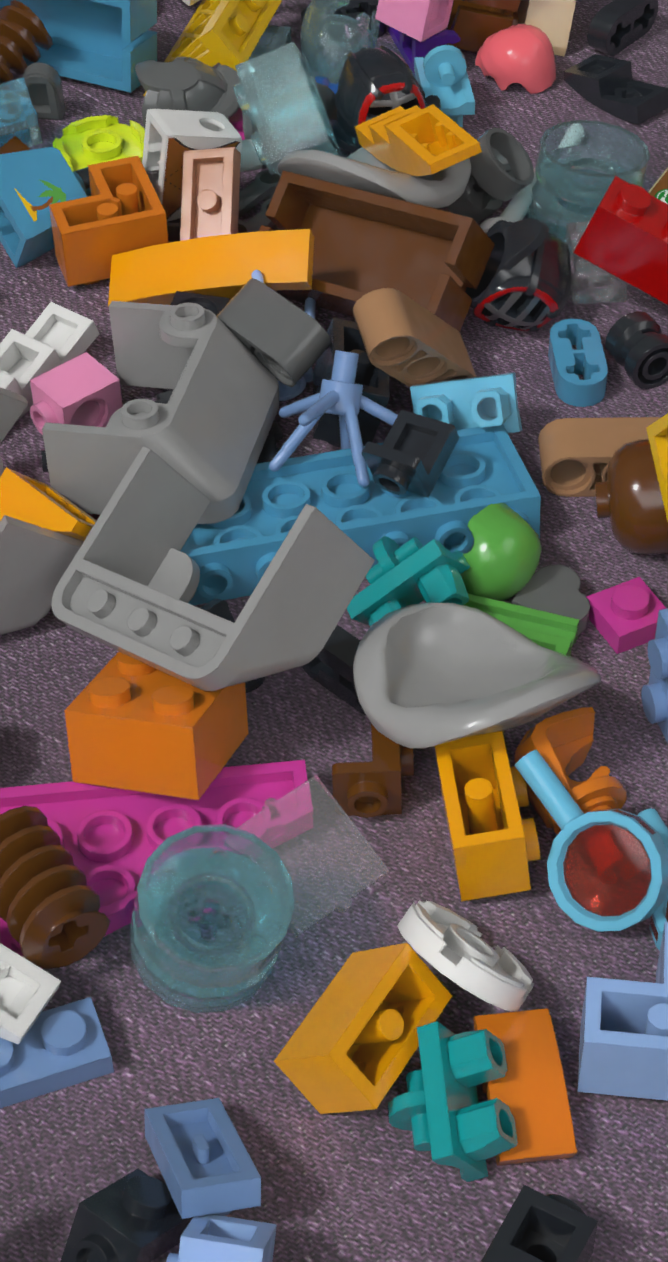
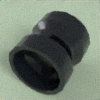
[605,311,668,389]

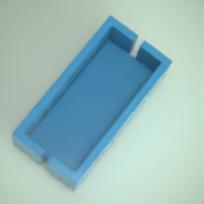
[0,0,157,93]

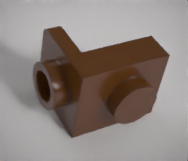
[332,723,414,818]

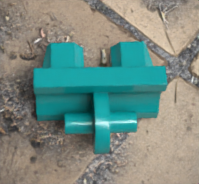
[346,536,470,627]
[387,1021,518,1182]

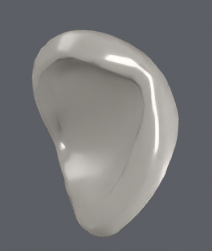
[278,147,471,209]
[353,603,601,749]

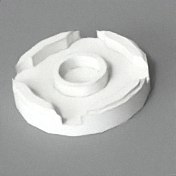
[397,901,534,1011]

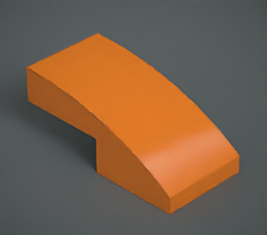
[473,1008,577,1166]

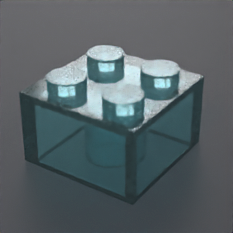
[233,42,342,176]

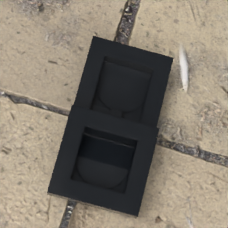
[563,54,668,125]

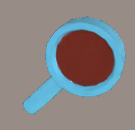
[515,749,668,932]

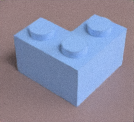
[577,921,668,1101]

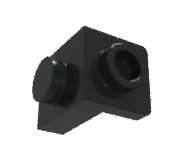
[362,410,459,498]
[60,1168,193,1262]

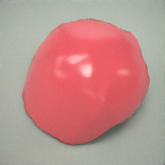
[475,24,556,94]

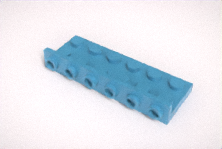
[181,424,541,605]

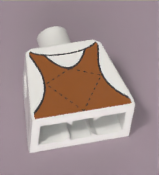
[142,109,263,222]

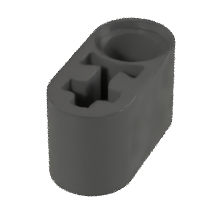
[217,278,332,387]

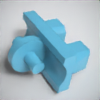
[414,45,475,128]
[410,372,522,433]

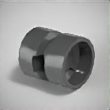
[446,127,534,224]

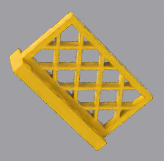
[143,0,282,97]

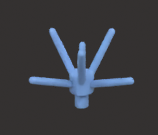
[269,350,398,487]

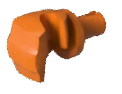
[515,707,644,881]

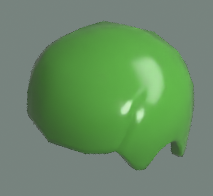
[460,503,541,601]

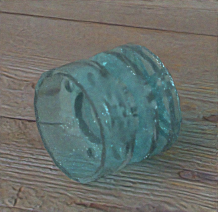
[527,120,650,253]
[129,824,295,1013]

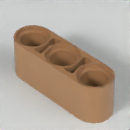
[353,288,477,387]
[538,417,661,497]

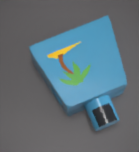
[0,147,91,268]

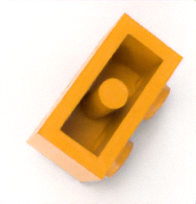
[435,731,541,902]
[274,943,452,1114]

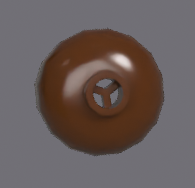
[595,439,668,555]

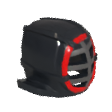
[316,45,441,153]
[465,218,572,332]

